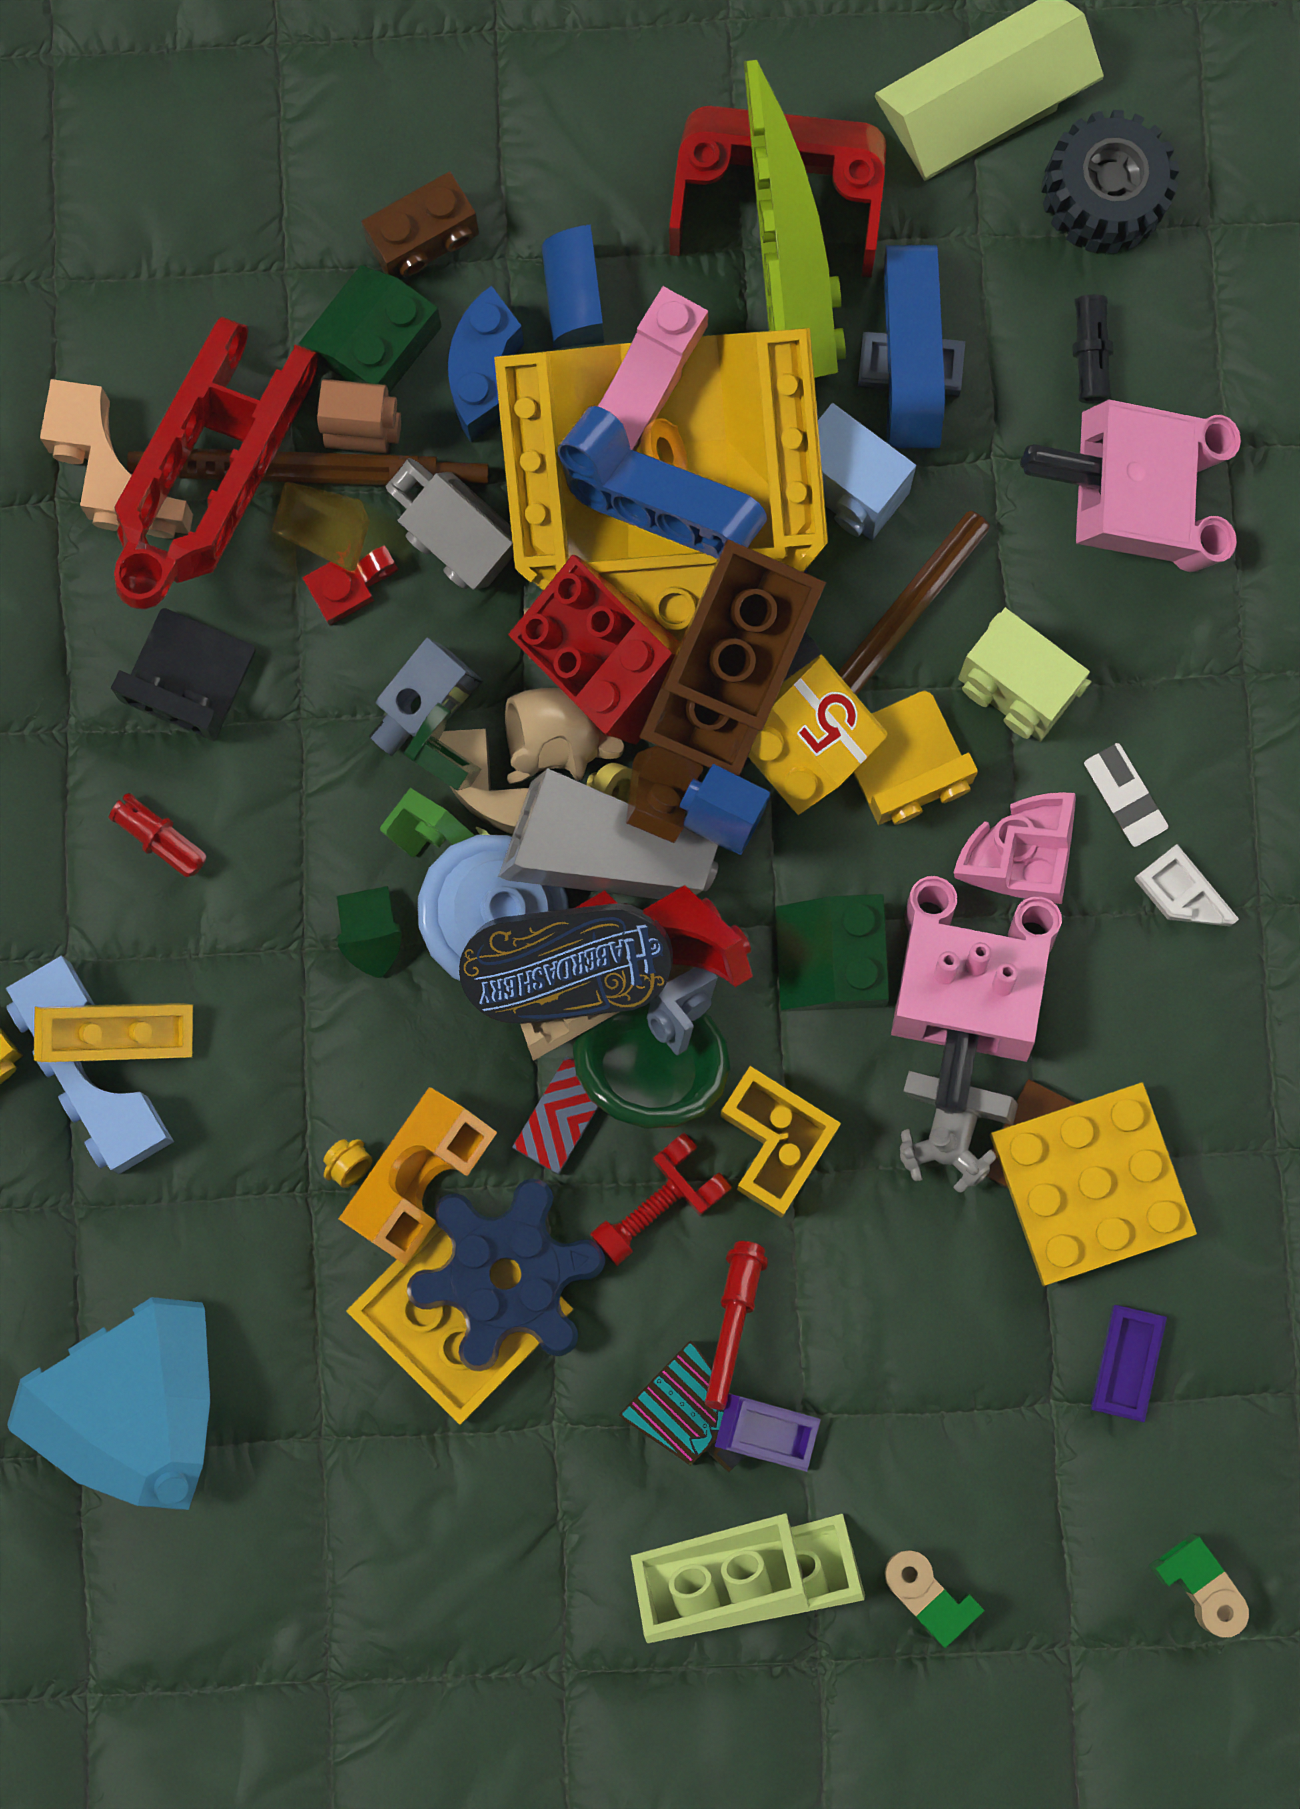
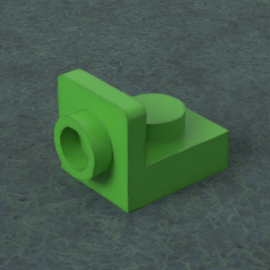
[380,788,475,857]

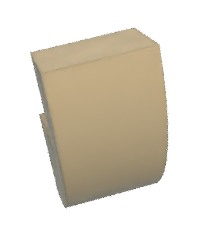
[439,729,529,834]

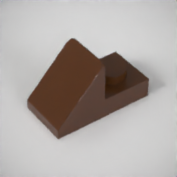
[626,746,703,843]

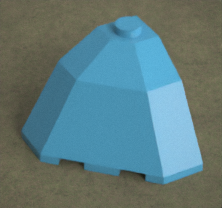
[7,1297,210,1510]

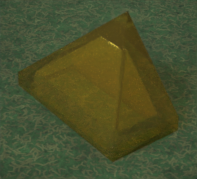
[271,483,370,571]

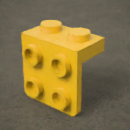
[853,691,978,826]

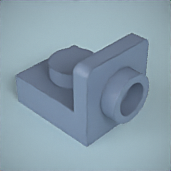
[647,967,718,1055]

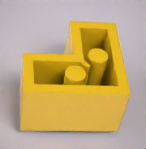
[721,1066,841,1218]

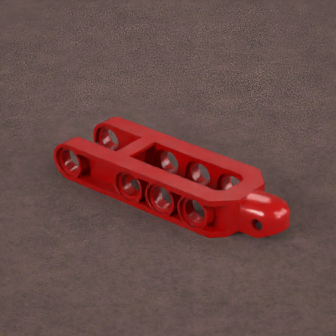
[114,317,319,610]

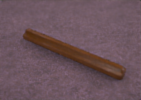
[838,510,990,695]

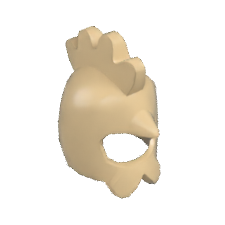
[505,688,624,784]

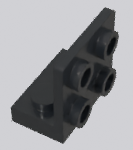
[110,608,256,742]

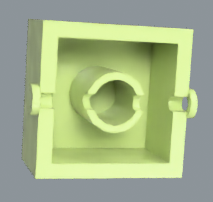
[958,607,1091,742]

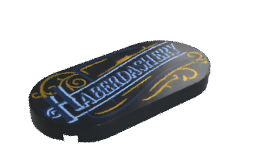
[459,903,673,1023]

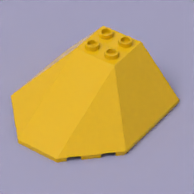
[494,328,828,643]

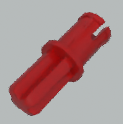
[109,793,207,877]

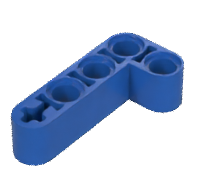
[884,245,945,448]
[558,406,767,559]

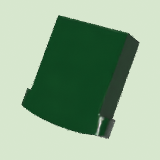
[403,703,482,791]
[336,886,401,978]

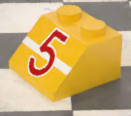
[748,654,888,815]

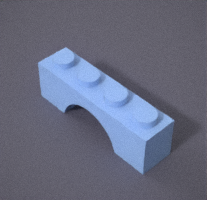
[6,956,174,1174]

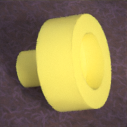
[587,763,632,803]

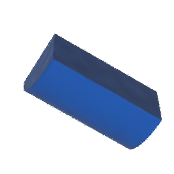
[542,224,604,348]

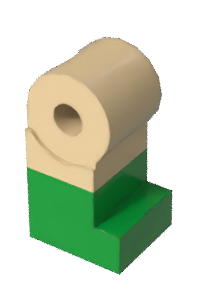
[1148,1534,1249,1637]
[884,1550,985,1648]

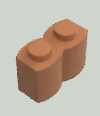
[317,379,401,454]

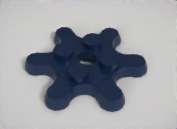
[407,1178,605,1371]

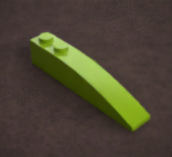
[743,60,846,378]

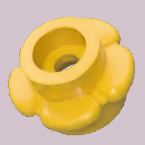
[323,1139,372,1188]

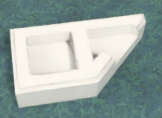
[1134,844,1239,927]

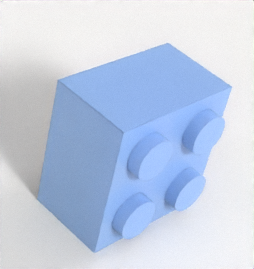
[818,403,916,540]

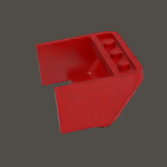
[669,106,887,278]

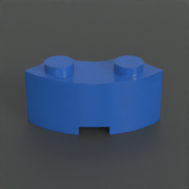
[448,285,524,442]
[679,764,771,855]

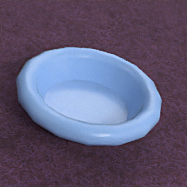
[418,835,569,981]

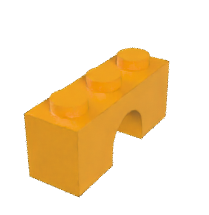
[338,1087,497,1265]

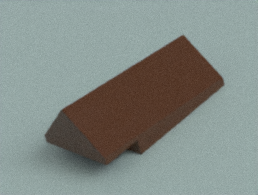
[639,539,826,776]

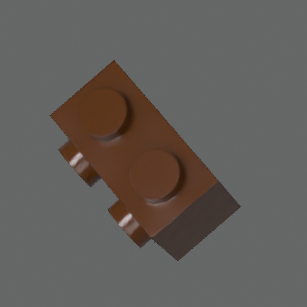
[361,171,479,279]

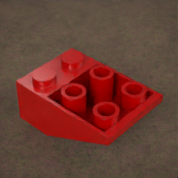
[508,554,680,745]

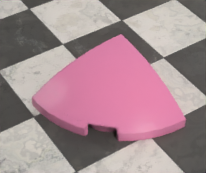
[954,792,1076,904]

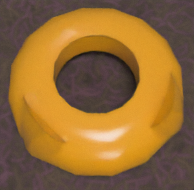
[641,418,688,471]

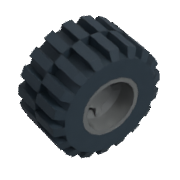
[1041,110,1179,254]

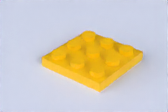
[990,1082,1197,1286]
[346,1222,574,1425]

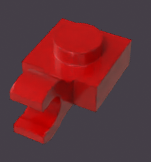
[302,545,399,626]

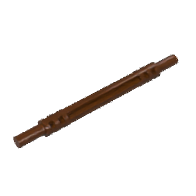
[127,448,489,487]

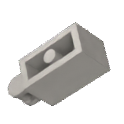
[385,458,514,590]

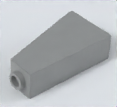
[498,768,718,899]

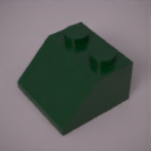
[298,265,442,395]
[775,894,889,1012]

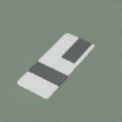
[1084,743,1168,847]

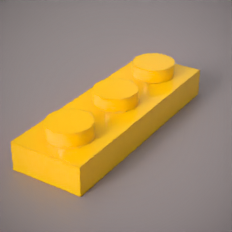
[34,1003,193,1062]

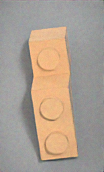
[40,379,193,538]

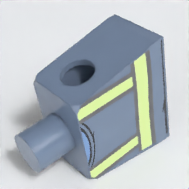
[369,637,484,756]

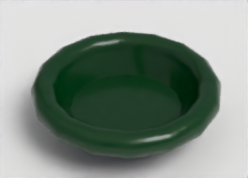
[573,1003,731,1129]

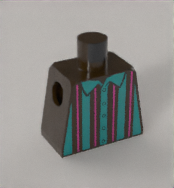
[619,1340,746,1473]

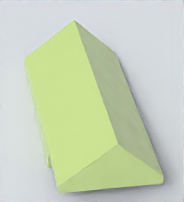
[875,0,1104,181]
[631,1513,865,1643]

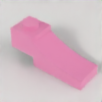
[598,286,708,451]

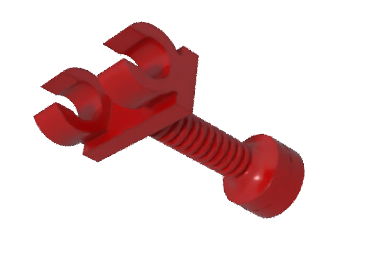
[590,1132,732,1266]

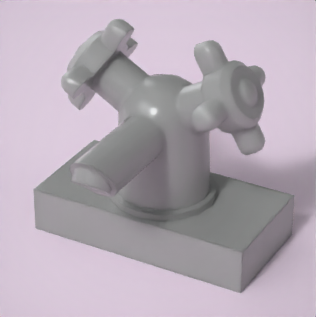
[900,1071,1018,1192]

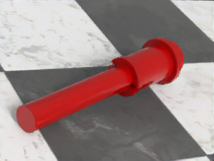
[705,1241,768,1410]

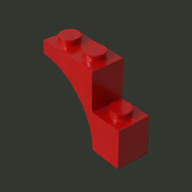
[576,885,753,987]

